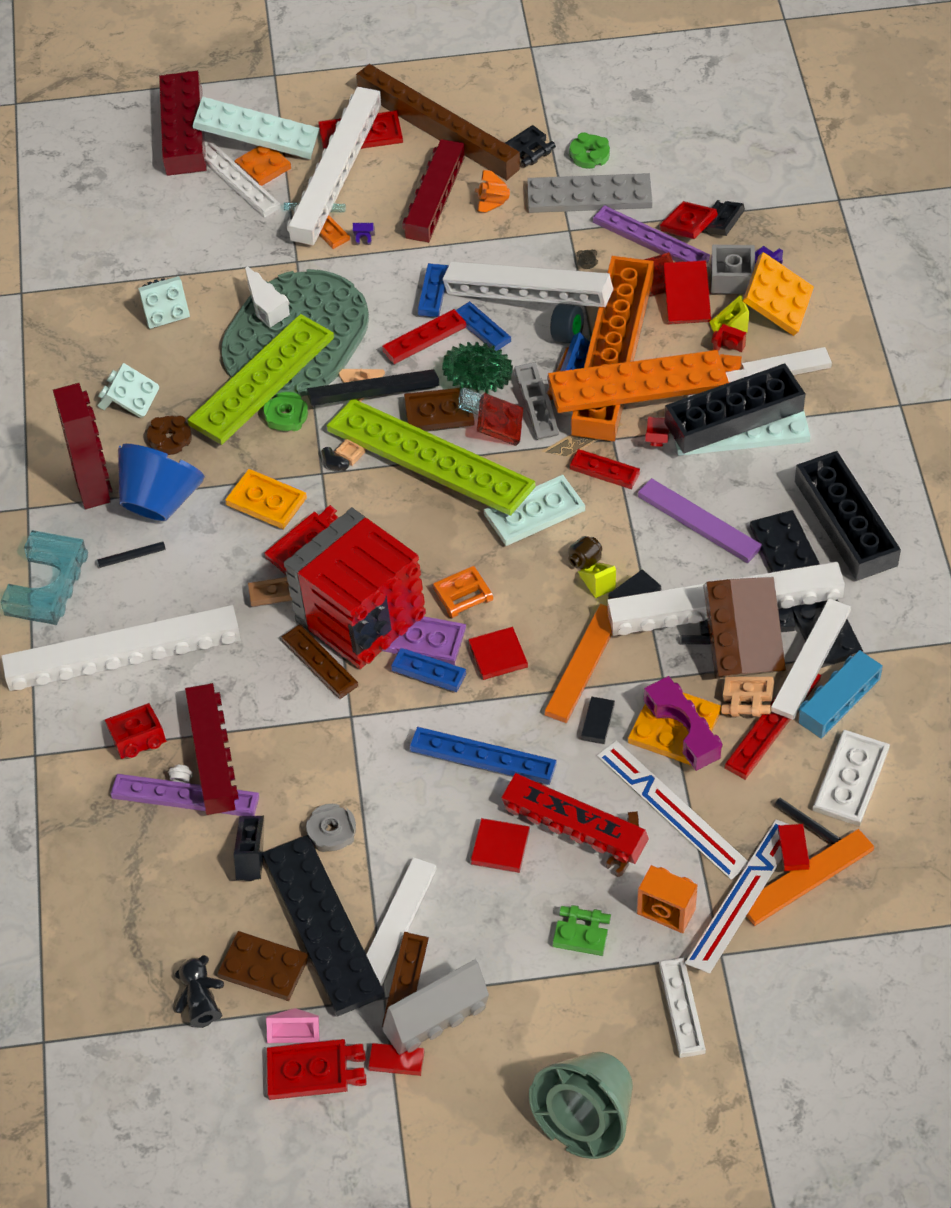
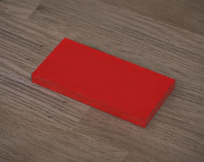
[318,111,403,150]

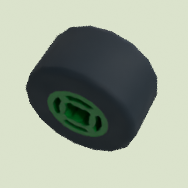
[550,303,584,343]

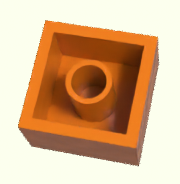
[637,865,698,933]

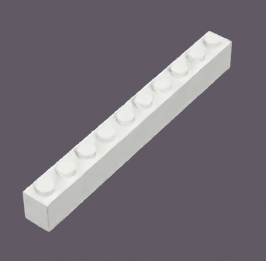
[287,87,381,245]
[607,562,845,636]
[1,605,241,691]

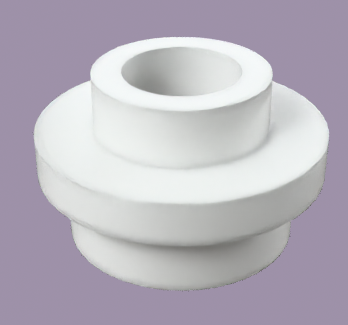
[169,764,193,783]

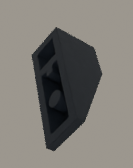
[234,815,264,881]

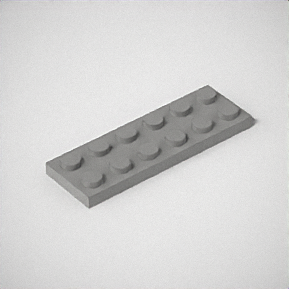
[527,173,652,213]

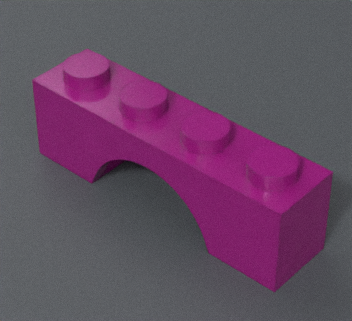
[644,676,723,771]

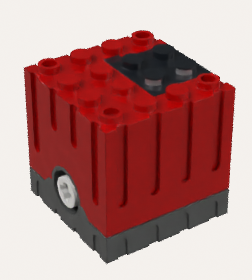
[284,507,426,669]

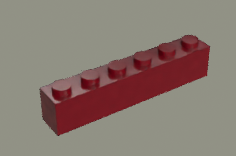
[402,139,465,243]
[185,683,239,815]

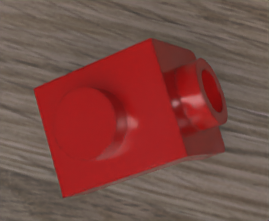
[645,417,669,447]

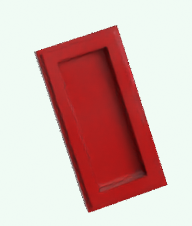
[778,824,810,871]
[369,1043,425,1076]

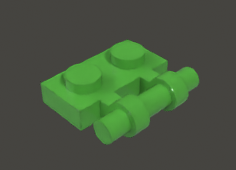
[553,905,611,956]

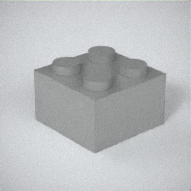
[711,245,755,294]

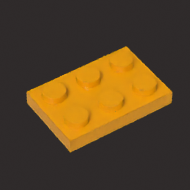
[225,469,307,530]

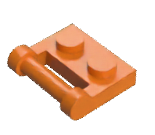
[433,566,493,618]

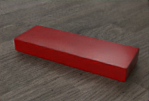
[570,449,640,490]

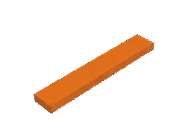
[545,604,613,723]
[746,829,874,926]

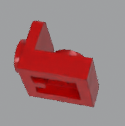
[711,324,747,352]

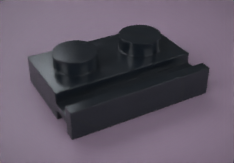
[701,200,745,236]

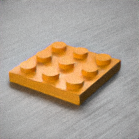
[743,252,814,336]
[628,692,722,766]

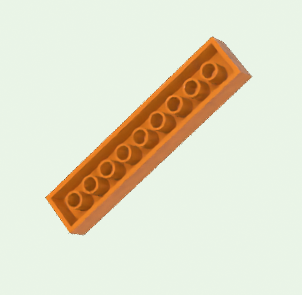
[571,256,654,442]

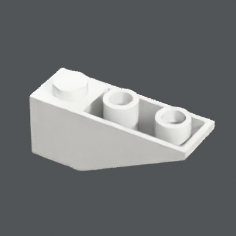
[245,266,290,328]

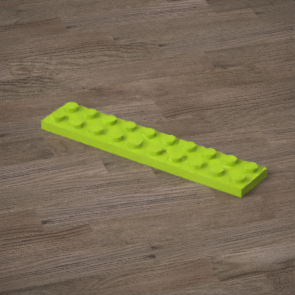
[327,399,536,516]

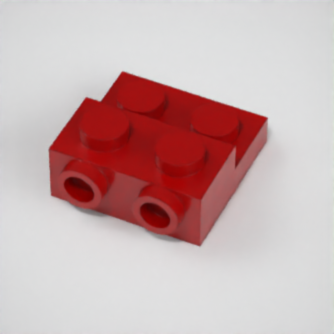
[105,703,167,759]

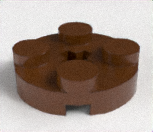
[147,415,192,455]

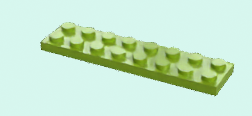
[188,314,334,445]

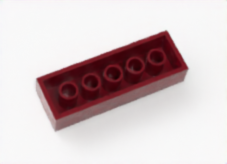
[159,70,207,176]
[53,383,113,510]

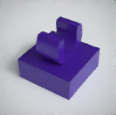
[353,223,375,244]

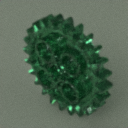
[442,342,513,394]

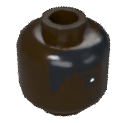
[568,536,603,569]

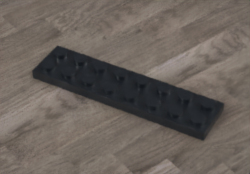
[750,510,863,668]
[262,835,385,1017]

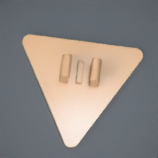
[339,368,385,402]

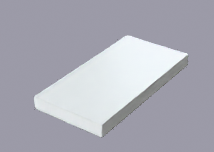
[813,729,890,826]

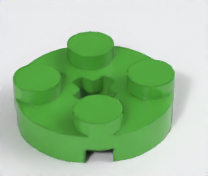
[569,132,610,169]
[264,392,308,431]

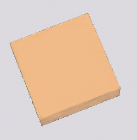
[334,439,366,466]

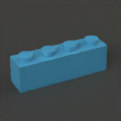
[799,650,883,739]

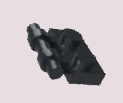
[505,125,556,167]

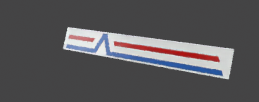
[597,740,749,880]
[685,820,790,973]

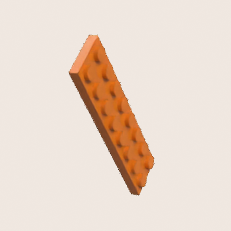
[547,350,729,413]

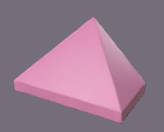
[266,1008,320,1043]

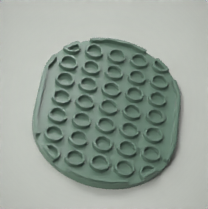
[222,269,369,398]

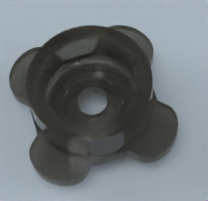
[577,249,598,269]

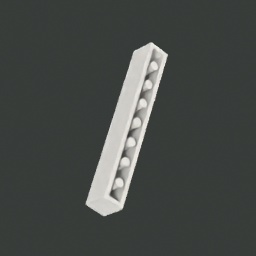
[443,262,613,307]

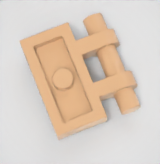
[721,677,774,717]

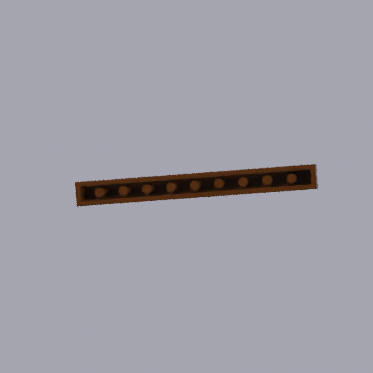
[356,63,520,181]

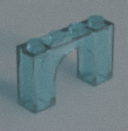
[1,530,88,625]

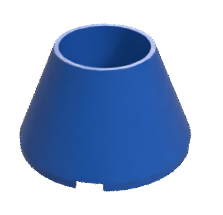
[117,443,205,521]

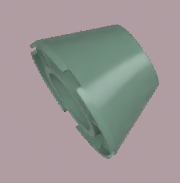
[529,1052,633,1159]

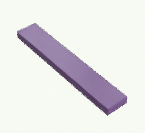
[593,205,710,263]
[638,478,762,563]
[111,774,259,816]

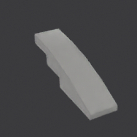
[514,362,559,439]

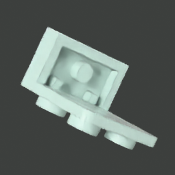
[97,363,159,418]

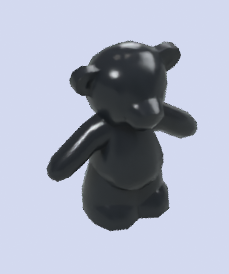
[175,955,224,1028]

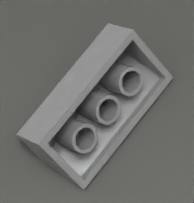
[382,959,489,1055]

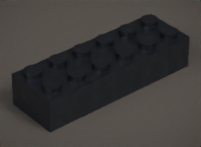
[664,363,806,454]
[794,451,901,581]

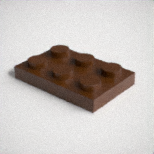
[404,387,475,431]
[217,931,309,1001]

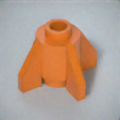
[475,170,510,212]

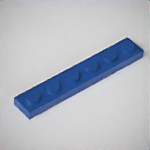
[410,727,557,785]

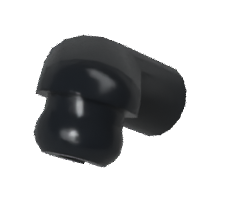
[321,447,349,471]

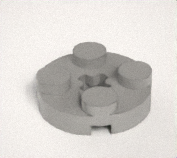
[306,804,356,852]

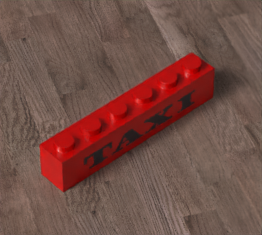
[501,773,649,864]

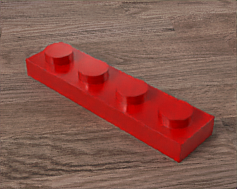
[382,309,466,364]

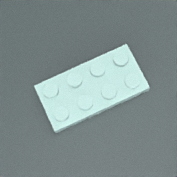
[484,475,585,546]

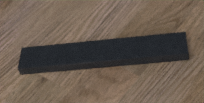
[307,369,440,406]

